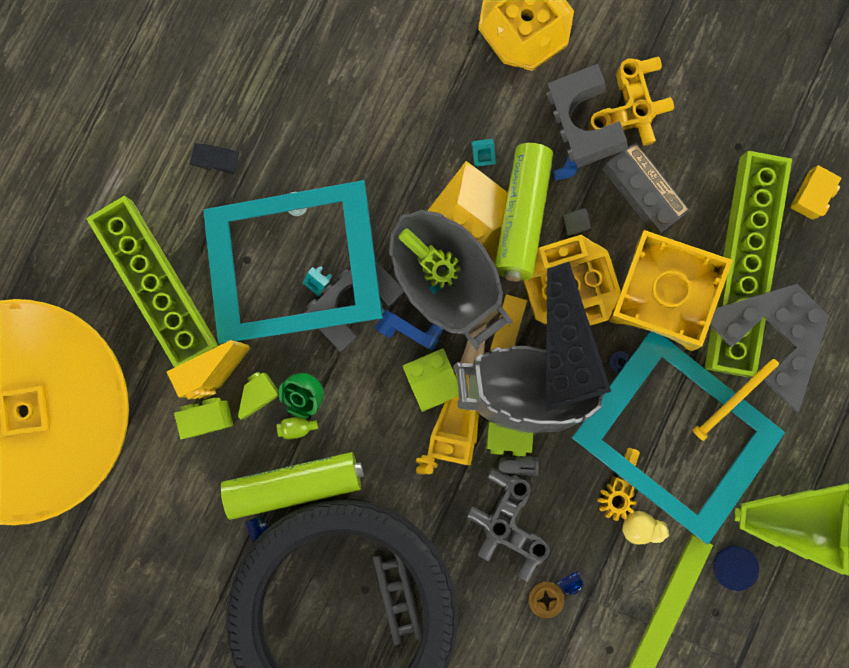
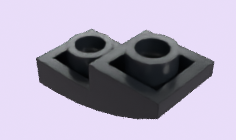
[189,143,240,175]

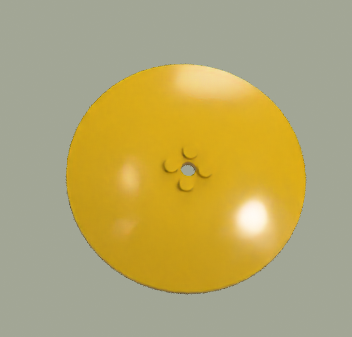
[0,299,129,525]

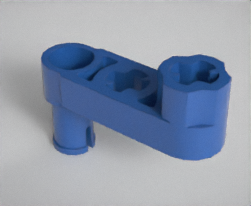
[374,310,444,352]

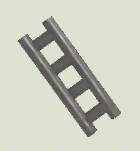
[373,555,423,645]

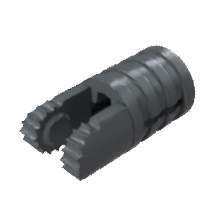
[497,456,539,476]

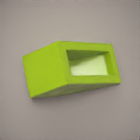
[238,372,279,420]

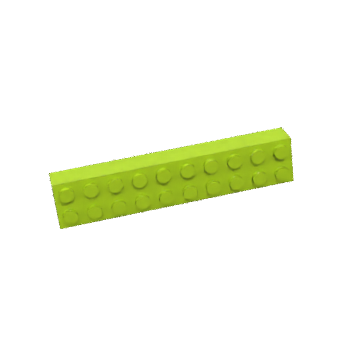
[705,151,792,377]

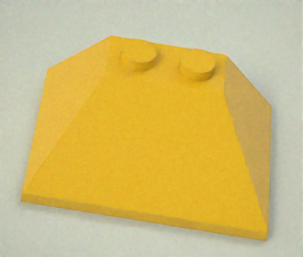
[428,161,508,264]

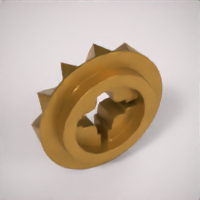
[528,581,564,618]

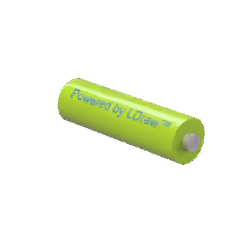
[495,143,553,281]
[221,452,364,520]

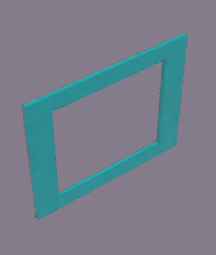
[203,180,383,344]
[571,331,785,545]

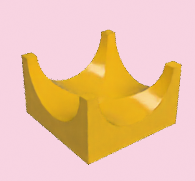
[609,230,733,351]

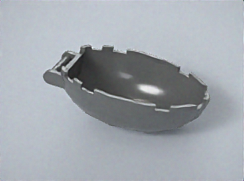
[389,210,513,350]
[453,346,604,433]

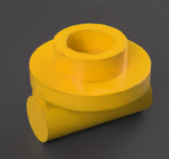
[416,455,438,474]

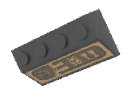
[602,142,690,235]

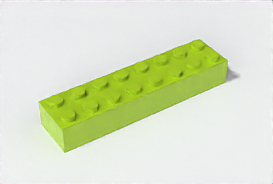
[86,196,219,368]

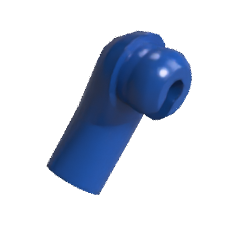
[552,156,578,181]

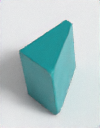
[471,139,496,167]

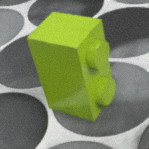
[486,422,533,456]

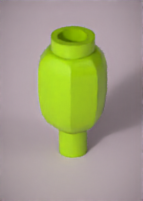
[277,417,318,440]

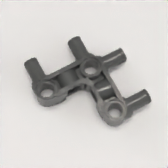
[466,467,550,582]

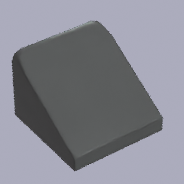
[562,208,591,236]

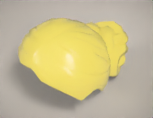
[622,511,669,544]

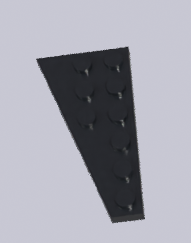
[546,261,611,411]

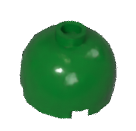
[278,373,324,418]

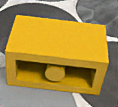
[790,165,841,220]

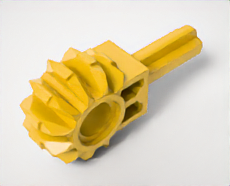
[597,448,640,521]

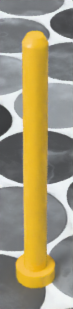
[693,359,779,441]

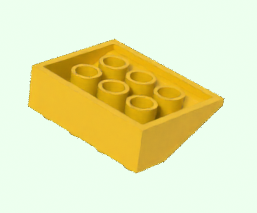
[167,340,250,400]

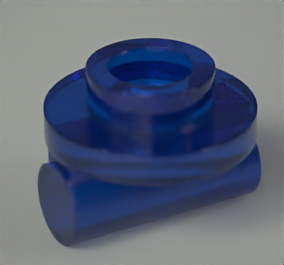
[245,517,268,543]
[558,571,584,595]

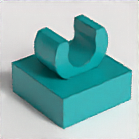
[303,267,332,297]

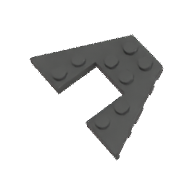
[710,284,829,412]

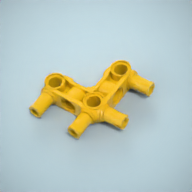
[587,57,674,146]

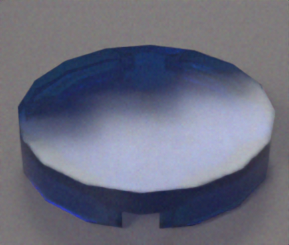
[713,545,759,591]

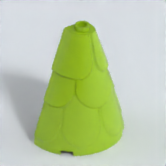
[734,483,849,575]

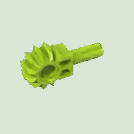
[399,228,461,288]

